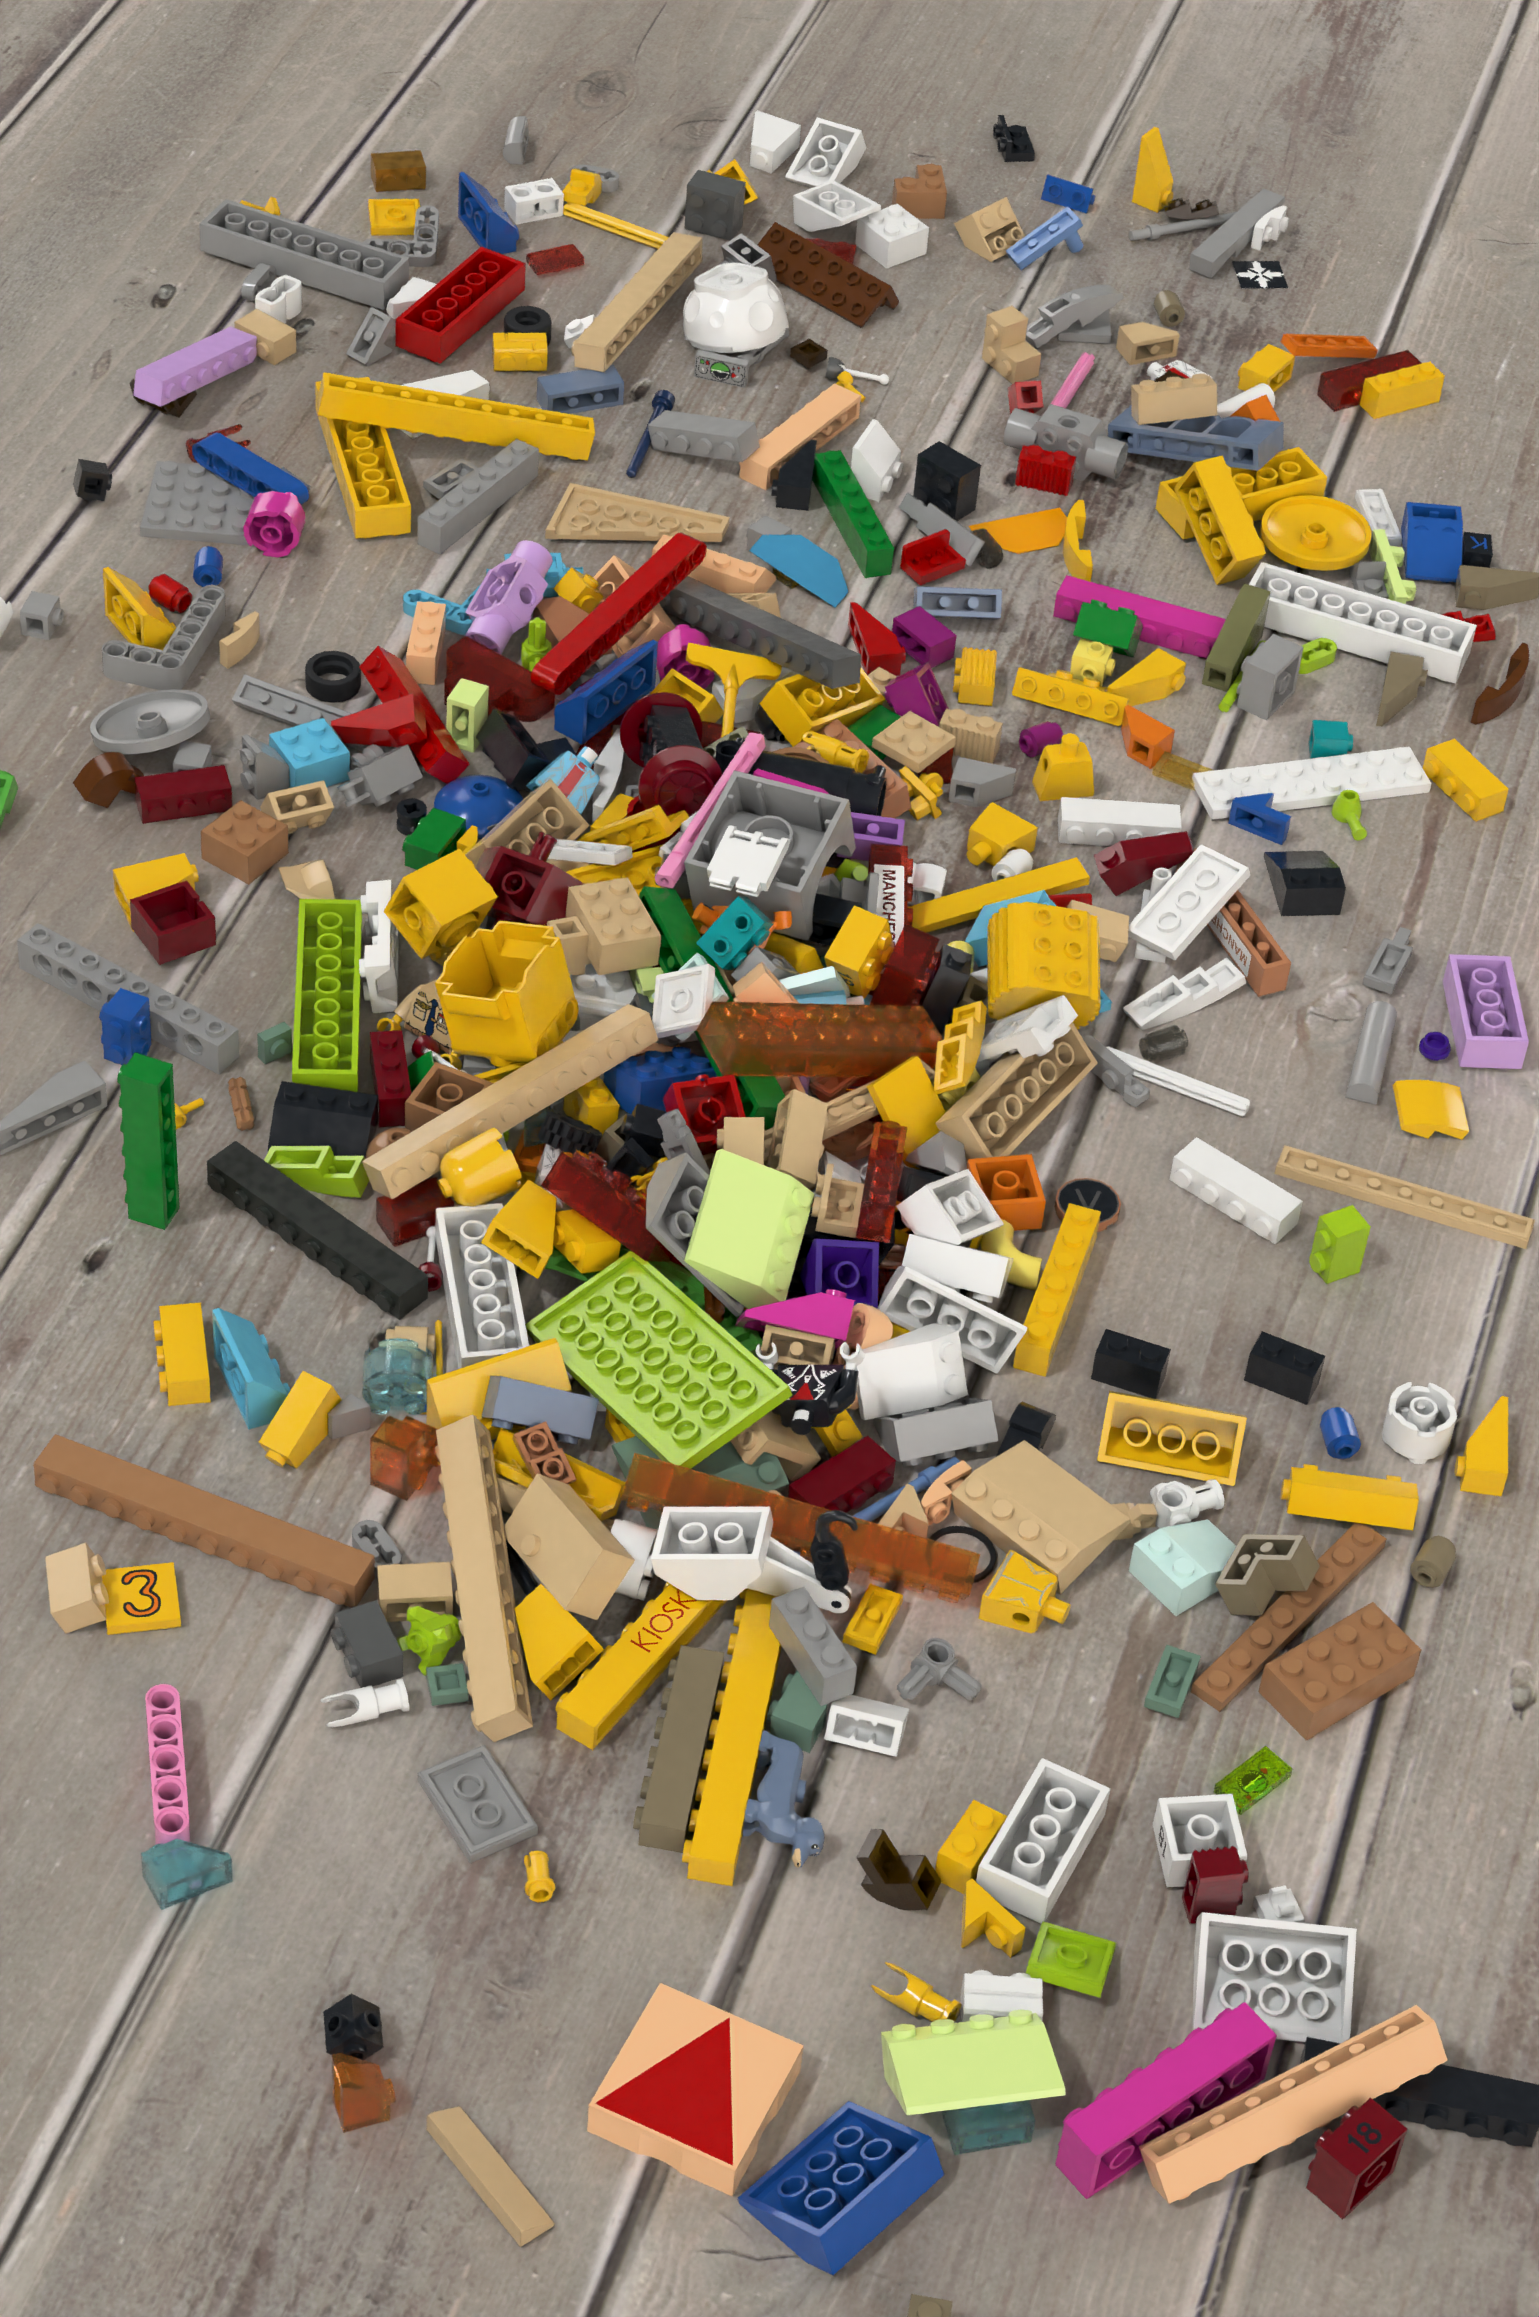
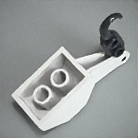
[651,1507,858,1613]

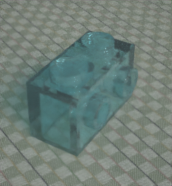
[942,2100,1036,2155]

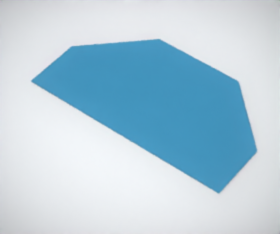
[749,535,849,608]

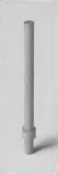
[1128,212,1236,241]

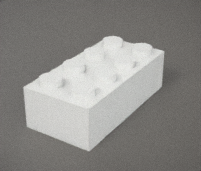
[976,1758,1110,1924]

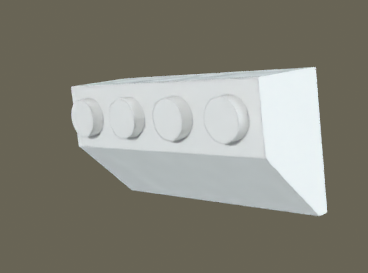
[878,1266,1028,1374]

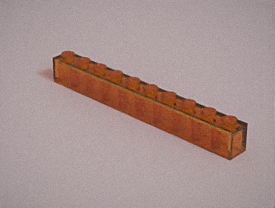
[620,1453,980,1603]

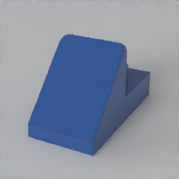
[1228,793,1291,845]

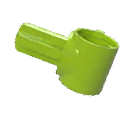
[521,617,552,687]

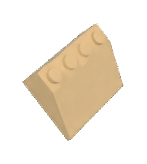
[951,1440,1131,1594]

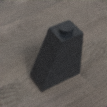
[907,944,972,1037]

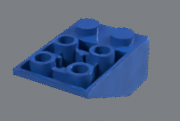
[1401,502,1463,583]

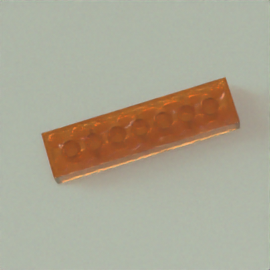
[697,1001,943,1077]

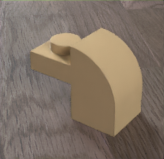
[547,916,592,975]

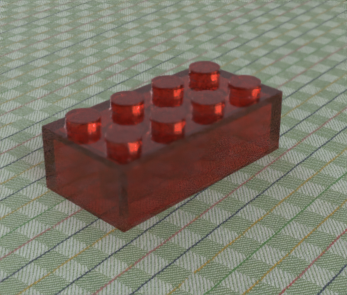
[541,1150,674,1262]

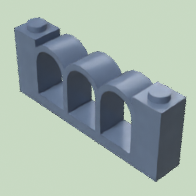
[1108,405,1284,471]

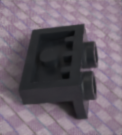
[993,115,1035,162]

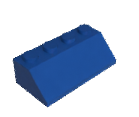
[554,640,658,745]

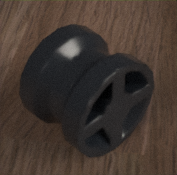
[396,798,427,836]

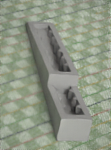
[1189,188,1285,278]

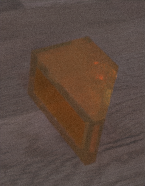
[332,2053,396,2133]

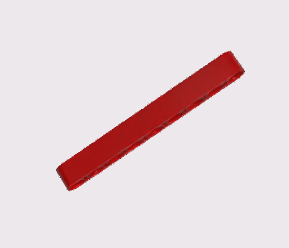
[531,532,707,695]

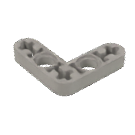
[362,205,439,267]

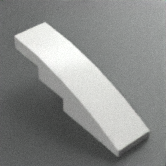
[592,728,624,824]
[1123,957,1246,1030]

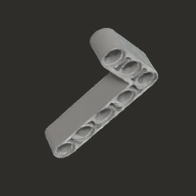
[102,585,226,690]

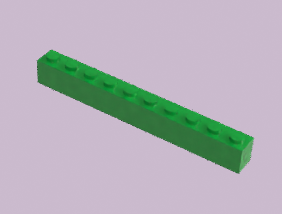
[639,886,786,1131]

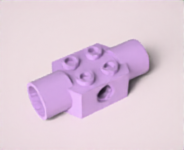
[464,540,553,660]

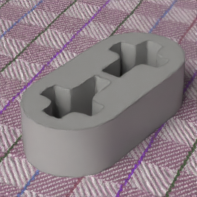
[573,164,619,192]
[241,263,276,302]
[352,1520,402,1579]

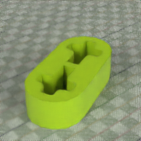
[1298,638,1337,674]

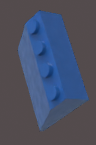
[737,2101,944,2275]

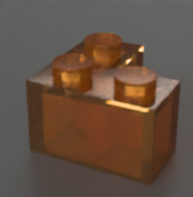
[370,1415,440,1501]

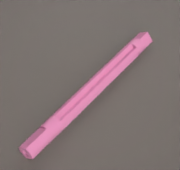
[655,733,766,888]

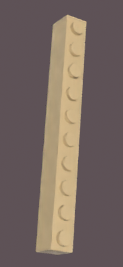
[571,232,702,372]
[362,1004,659,1199]
[435,1414,533,1742]

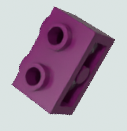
[892,606,957,668]

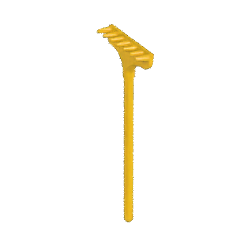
[686,642,782,738]

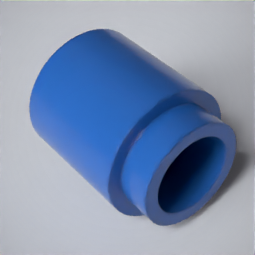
[193,546,223,587]
[1320,1407,1361,1459]

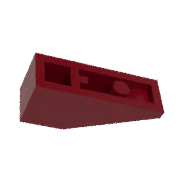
[1094,831,1195,896]

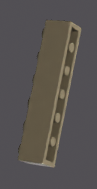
[633,1645,724,1853]

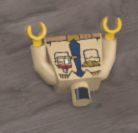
[377,973,462,1070]

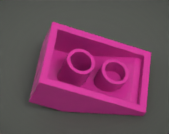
[736,1289,855,1350]

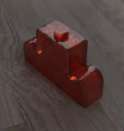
[444,636,555,722]

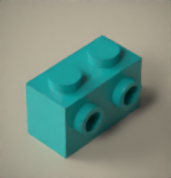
[696,896,774,970]

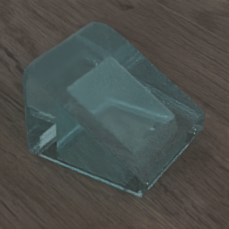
[524,1105,554,1148]

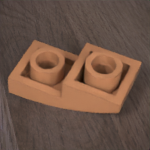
[512,1421,576,1484]

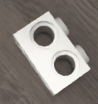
[504,178,564,225]

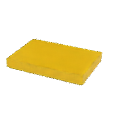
[866,1056,946,1169]

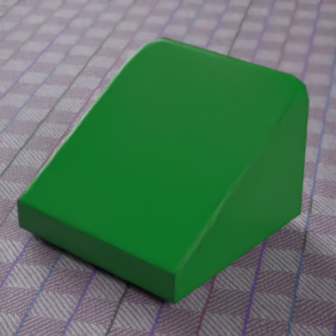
[408,1051,435,1094]

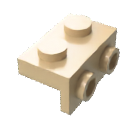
[811,1163,864,1238]

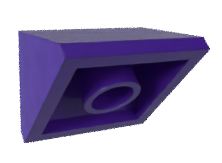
[800,1239,879,1308]

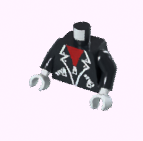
[756,1342,865,1435]

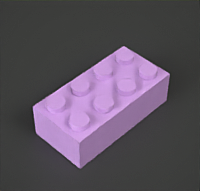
[1443,954,1529,1069]

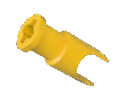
[803,731,869,773]
[871,1962,962,2022]

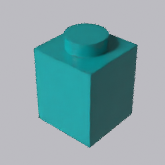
[1308,720,1353,759]

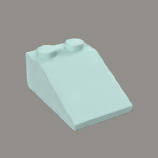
[1129,1519,1236,1616]

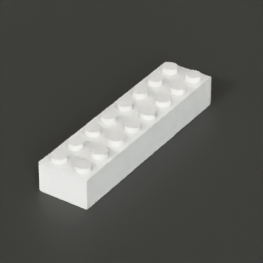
[1249,562,1477,684]

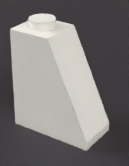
[750,110,801,174]

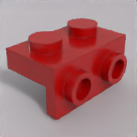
[900,529,966,586]

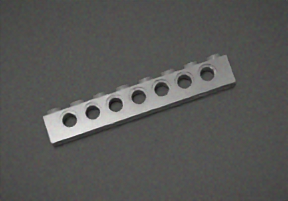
[17,923,239,1074]

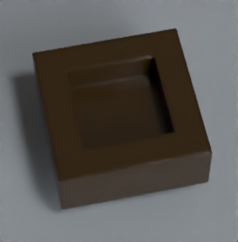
[790,339,828,369]

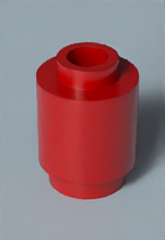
[149,574,192,613]

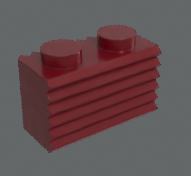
[1182,1846,1248,1924]

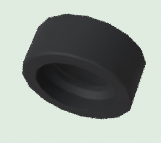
[305,651,361,703]

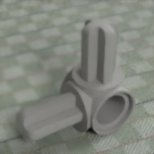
[897,1638,982,1700]

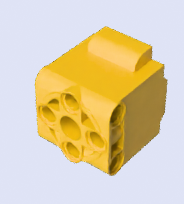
[435,921,579,1067]

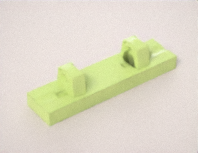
[1369,529,1416,604]

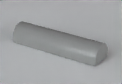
[1345,1001,1397,1104]

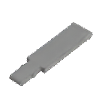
[899,493,985,566]

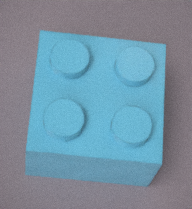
[269,718,350,788]

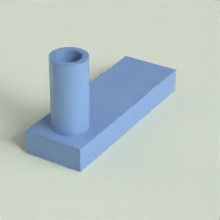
[1006,206,1084,270]

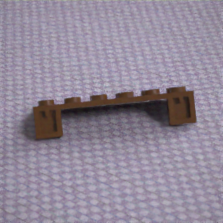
[757,222,899,328]

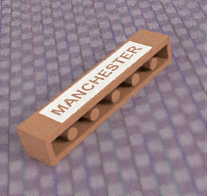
[1175,848,1291,997]

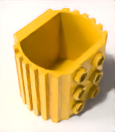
[987,901,1101,1030]

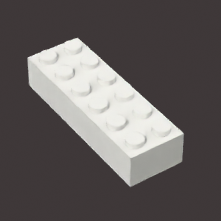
[435,1203,529,1369]

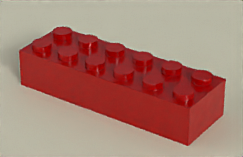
[395,246,526,364]

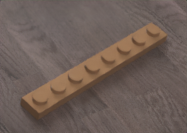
[1191,1523,1387,1712]

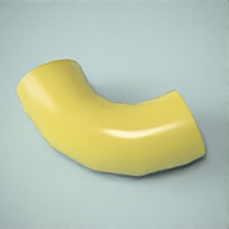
[980,1219,1042,1291]

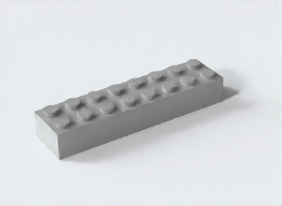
[200,199,409,310]

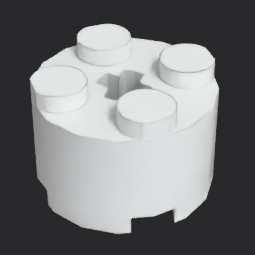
[1382,1382,1457,1464]
[611,1519,658,1601]

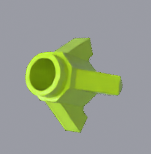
[396,1606,462,1676]

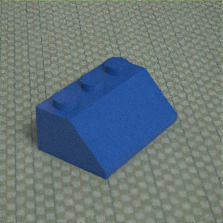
[458,172,519,254]

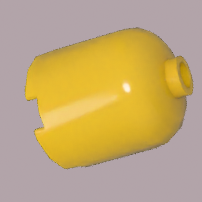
[438,1127,523,1206]

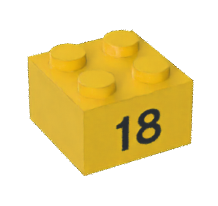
[824,905,896,999]

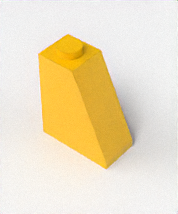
[113,853,199,932]
[481,1179,557,1279]
[259,1371,342,1469]
[514,1584,604,1701]

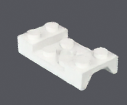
[359,880,399,1013]
[975,995,1078,1077]

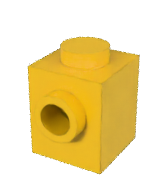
[553,567,604,614]

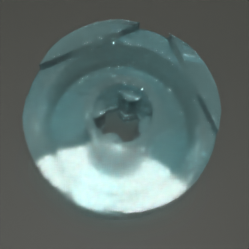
[362,1338,433,1415]

